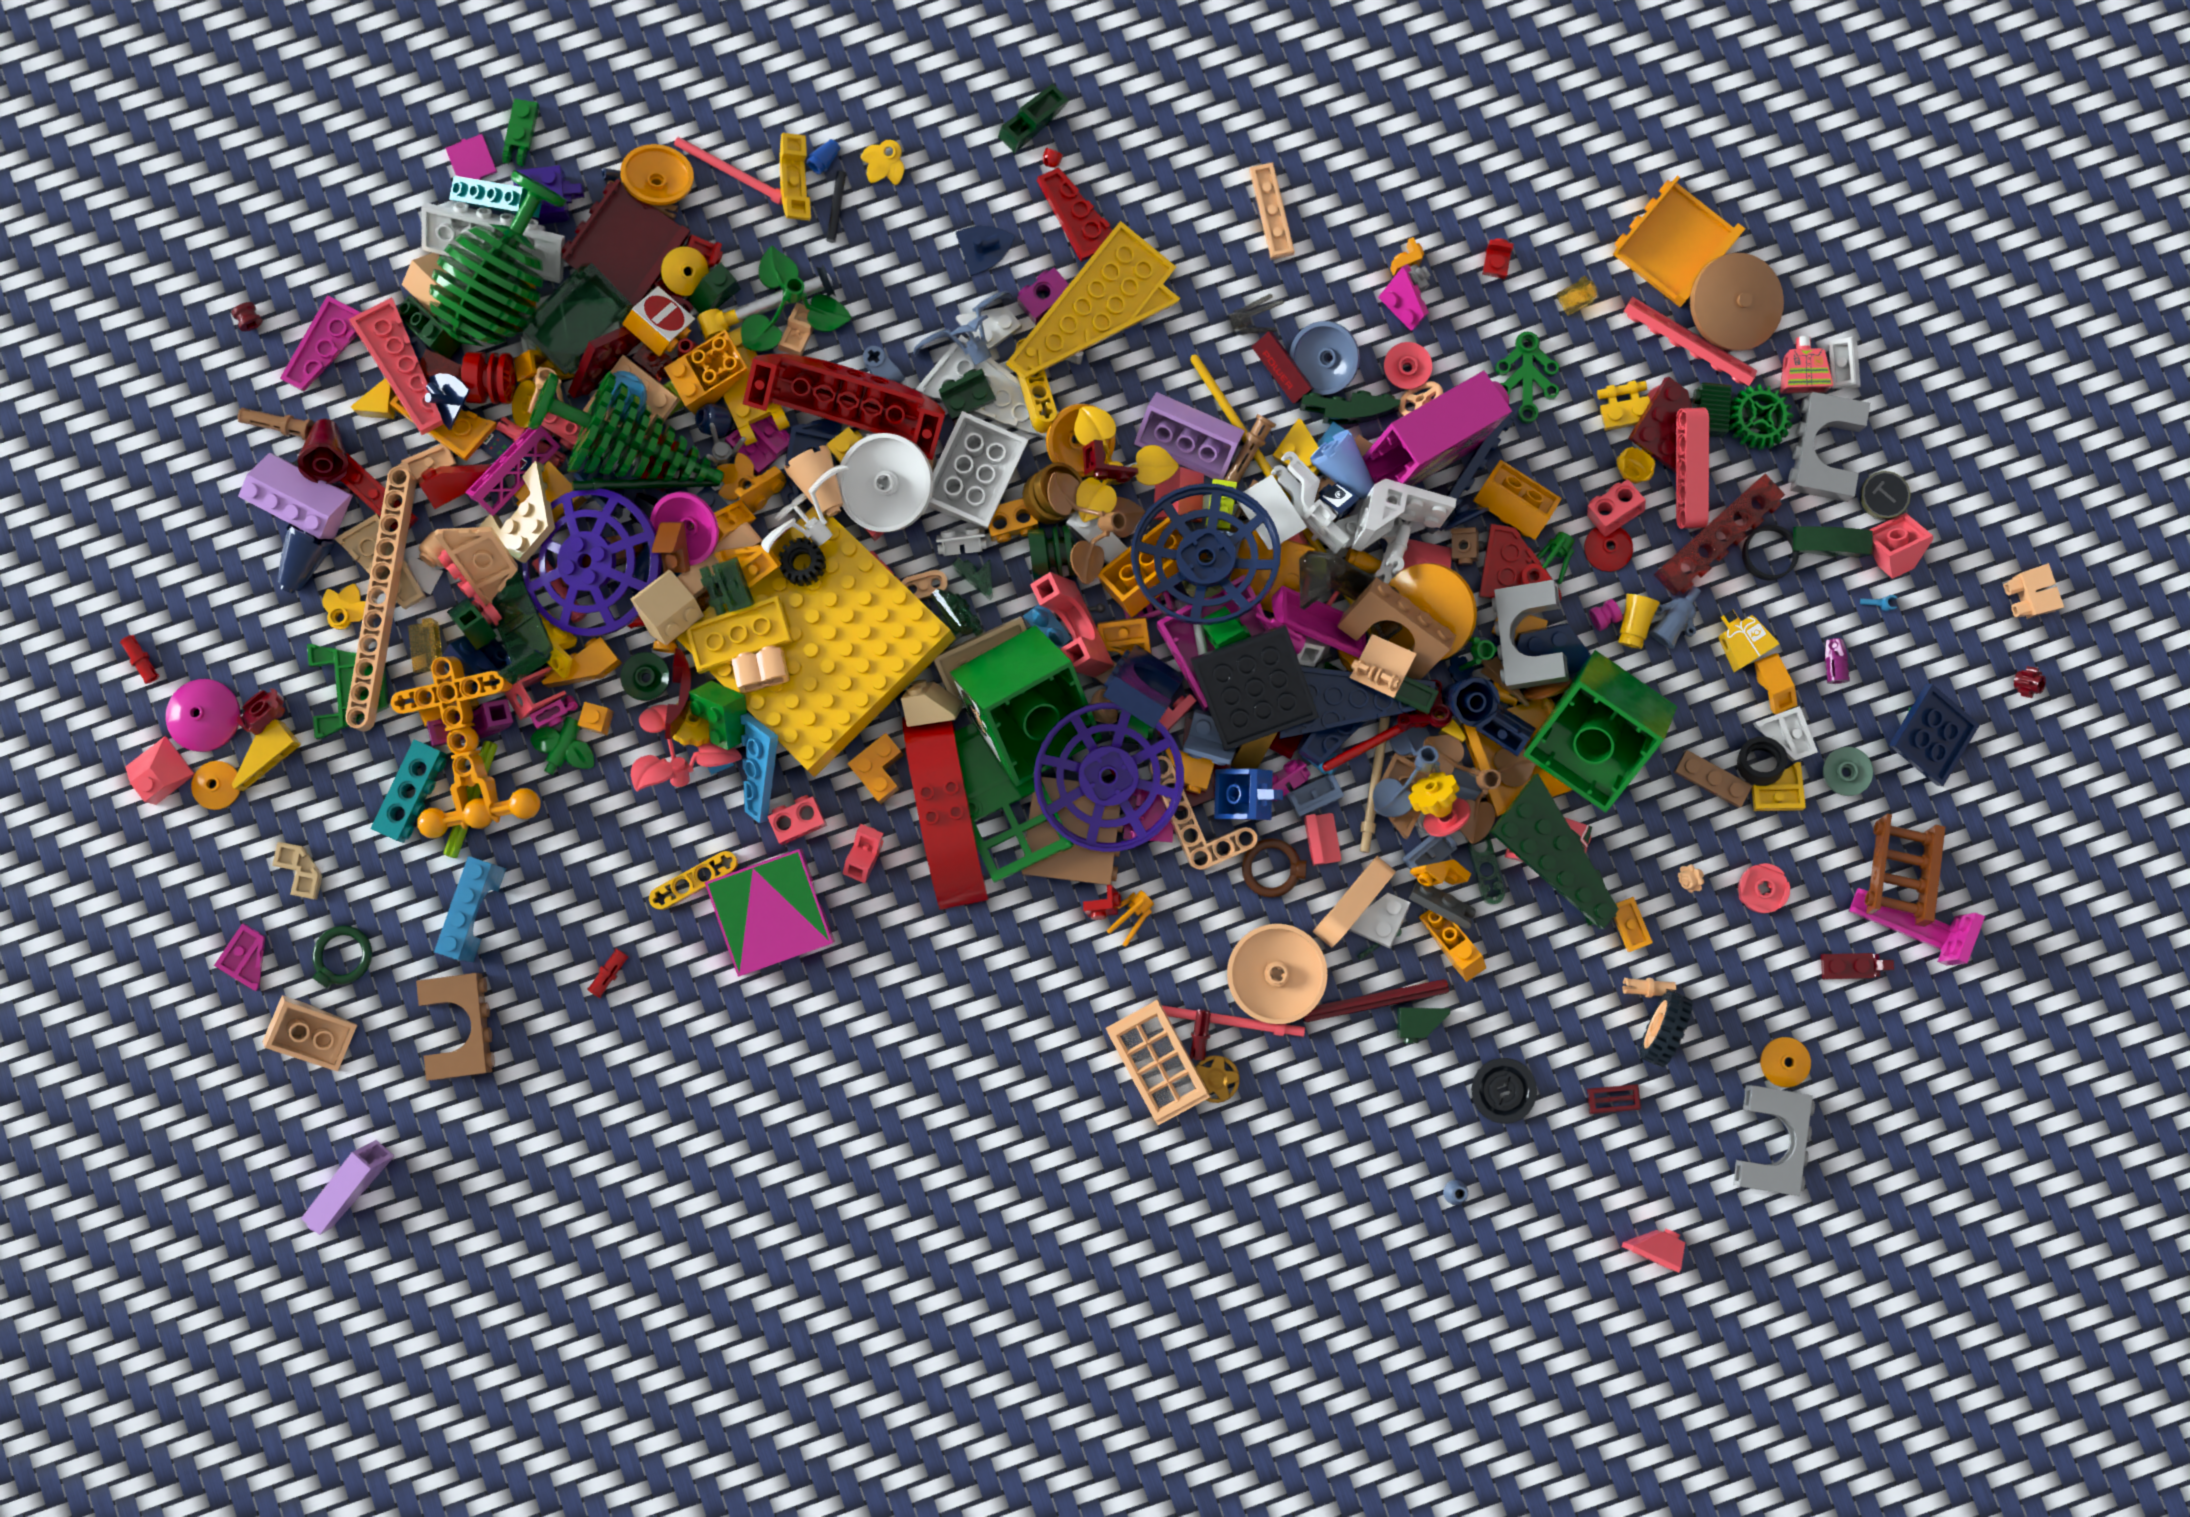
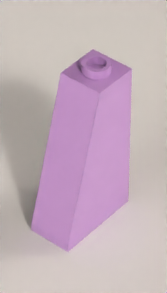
[301,1140,394,1235]

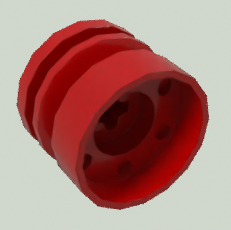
[461,352,516,404]

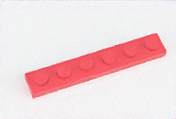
[1623,297,1757,386]

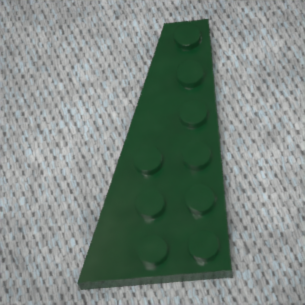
[1490,774,1619,929]

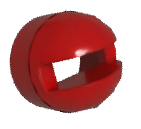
[1042,148,1063,168]

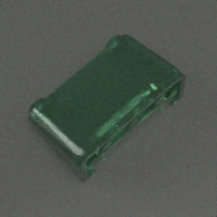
[516,263,633,375]

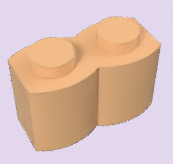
[732,646,790,693]

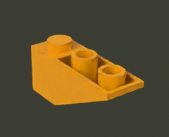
[541,637,623,688]
[1419,910,1487,982]

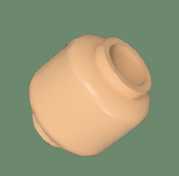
[419,531,445,568]

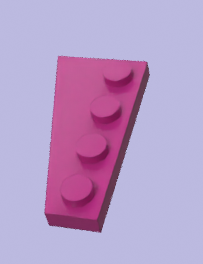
[280,295,361,392]

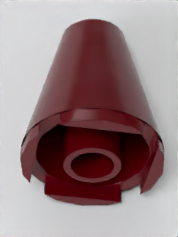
[297,419,349,484]

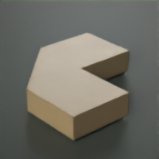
[272,842,323,900]

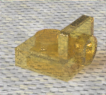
[1556,275,1597,316]

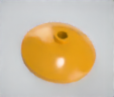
[620,144,694,205]
[1046,404,1116,477]

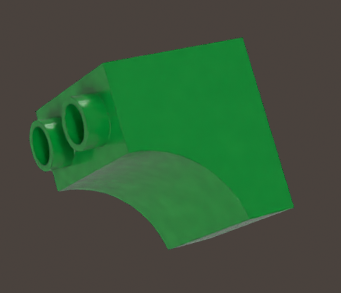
[1523,650,1677,812]

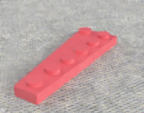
[349,297,444,435]

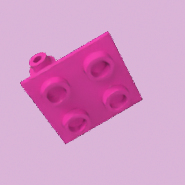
[1123,789,1175,843]

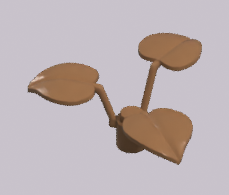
[1047,472,1145,585]
[1423,735,1536,844]

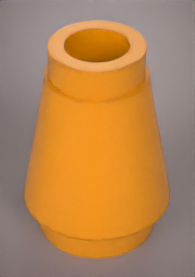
[1344,548,1382,574]

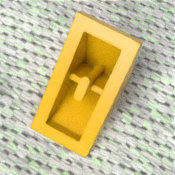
[350,378,396,419]

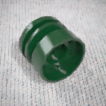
[1027,525,1075,581]

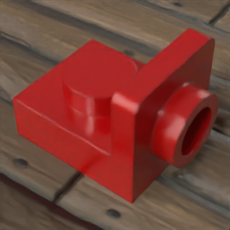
[1482,238,1514,279]

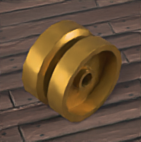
[1022,462,1083,524]

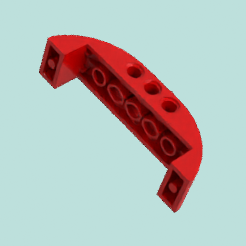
[743,354,945,460]
[902,717,988,910]

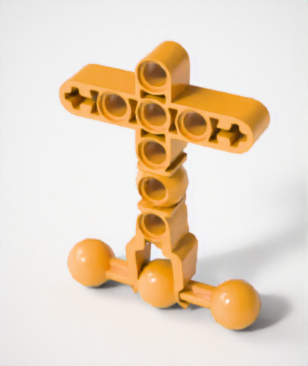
[391,656,541,839]

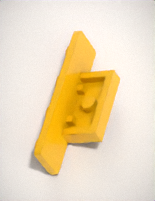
[505,603,577,678]

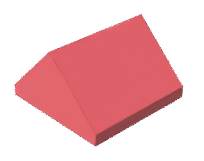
[1153,467,1204,522]

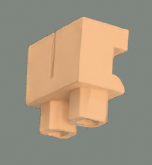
[2003,563,2064,619]

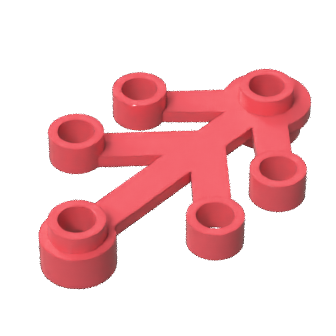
[437,550,503,626]

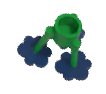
[1448,636,1500,682]

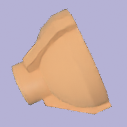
[1089,689,1118,724]

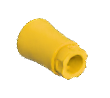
[1618,594,1660,649]

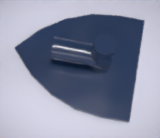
[955,226,1015,276]
[425,374,470,430]

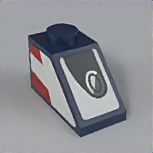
[1318,482,1359,523]

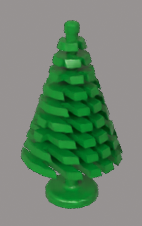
[528,371,724,485]

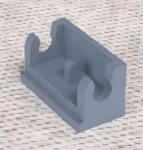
[1286,774,1344,819]
[1402,835,1457,870]

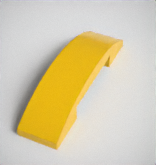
[780,133,811,221]

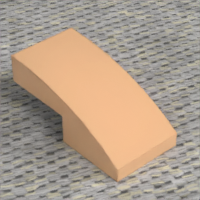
[778,302,814,356]

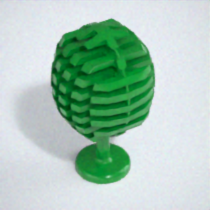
[429,170,567,347]

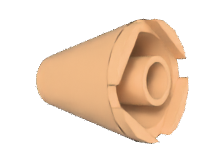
[784,445,843,517]

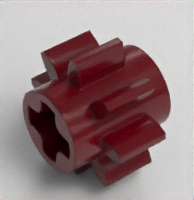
[2014,666,2046,698]

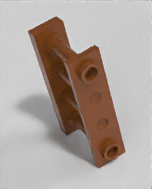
[1865,814,1945,927]

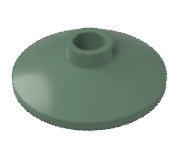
[1823,747,1873,796]

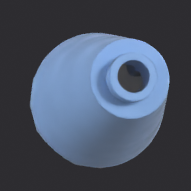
[1310,430,1374,499]

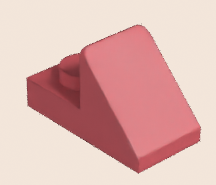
[1158,694,1197,738]

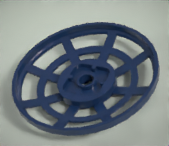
[1131,483,1281,625]

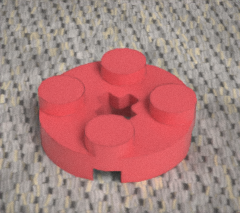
[1738,863,1790,914]

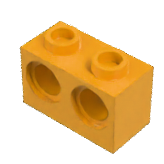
[988,498,1039,543]

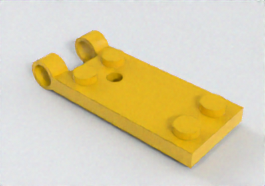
[723,327,790,446]

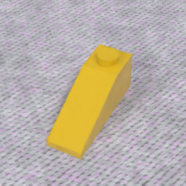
[232,719,302,791]

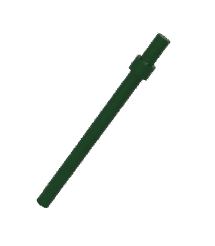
[572,478,720,491]

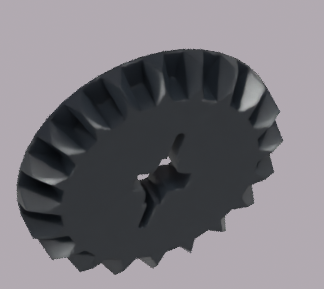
[1471,1058,1537,1124]

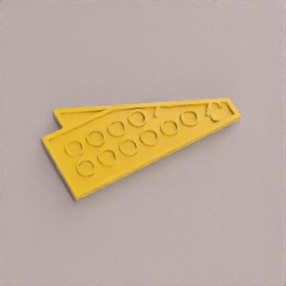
[1006,221,1180,380]

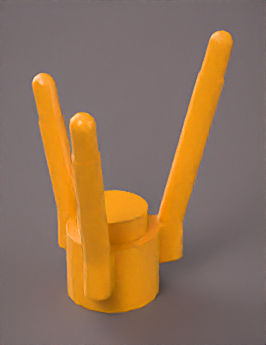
[1107,890,1154,947]

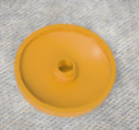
[1381,563,1477,660]

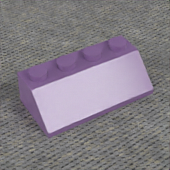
[1134,392,1245,480]
[238,453,353,539]

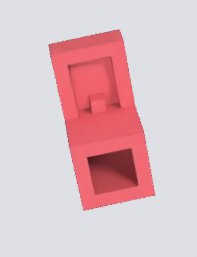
[842,824,884,883]

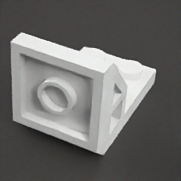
[1352,479,1457,551]

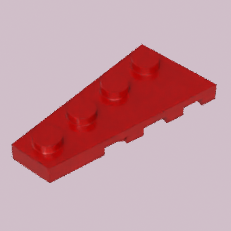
[1037,168,1113,262]

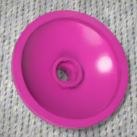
[650,492,719,566]
[166,679,241,752]

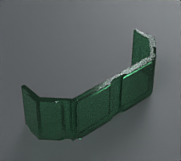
[454,563,554,684]

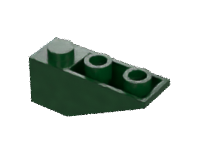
[398,295,462,360]
[447,598,497,650]

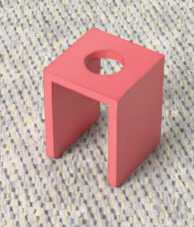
[504,666,566,720]

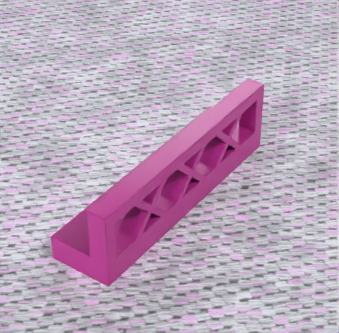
[465,426,561,516]

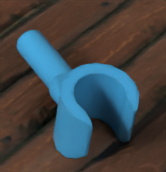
[1860,595,1898,611]

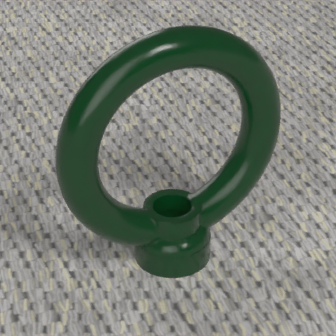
[312,926,372,989]

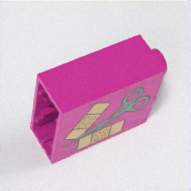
[1362,371,1512,486]

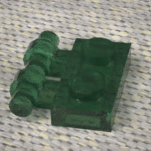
[699,557,755,616]
[930,588,983,636]

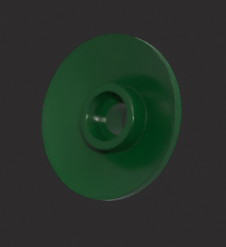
[620,652,670,701]

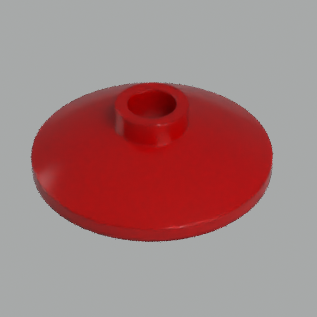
[1584,527,1633,572]

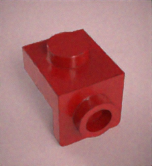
[686,234,723,269]
[1083,885,1121,920]

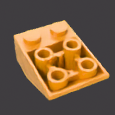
[664,329,748,416]

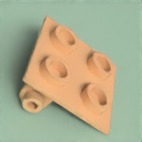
[1350,634,1417,698]

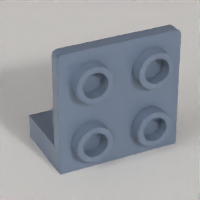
[1182,709,1237,765]

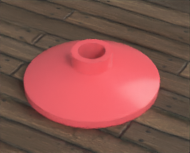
[1384,342,1432,390]
[1423,798,1471,837]

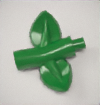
[530,716,595,775]

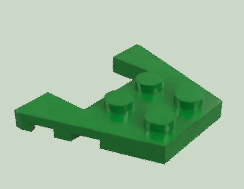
[307,644,389,739]

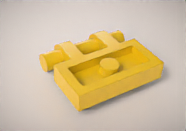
[1597,380,1650,431]

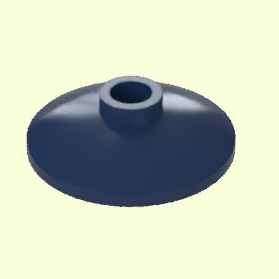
[1444,504,1489,531]

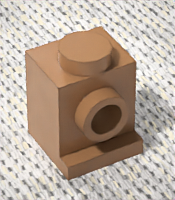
[1451,527,1479,566]

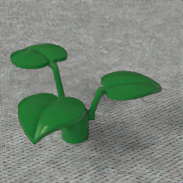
[741,246,851,352]

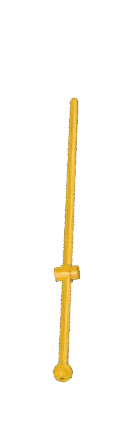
[1190,354,1383,638]

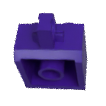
[512,165,585,225]

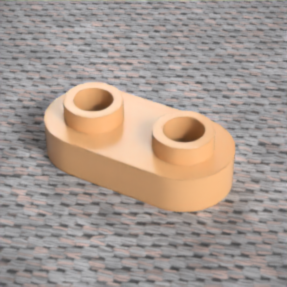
[901,570,948,600]

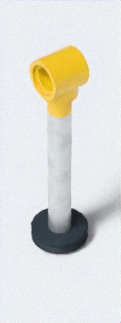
[697,265,836,341]

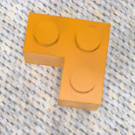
[847,733,903,805]

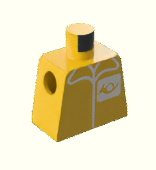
[1718,609,1779,672]

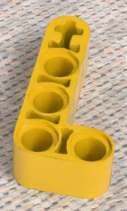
[1015,338,1057,433]

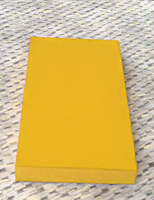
[686,596,793,674]

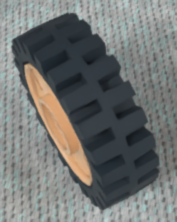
[1639,990,1693,1067]

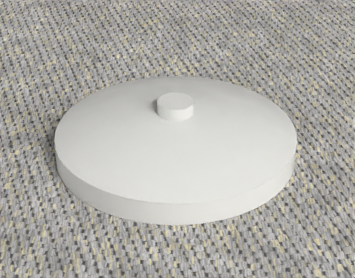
[837,433,933,532]

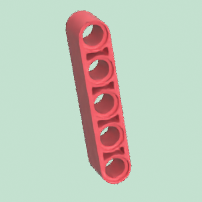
[1676,407,1709,529]

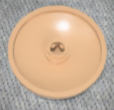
[1227,924,1328,1024]

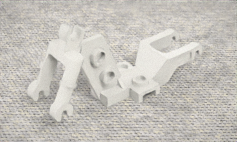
[1271,451,1415,584]

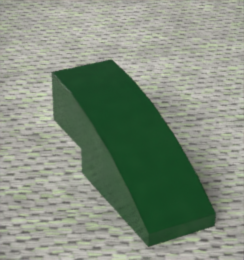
[998,84,1069,153]
[1793,526,1873,558]

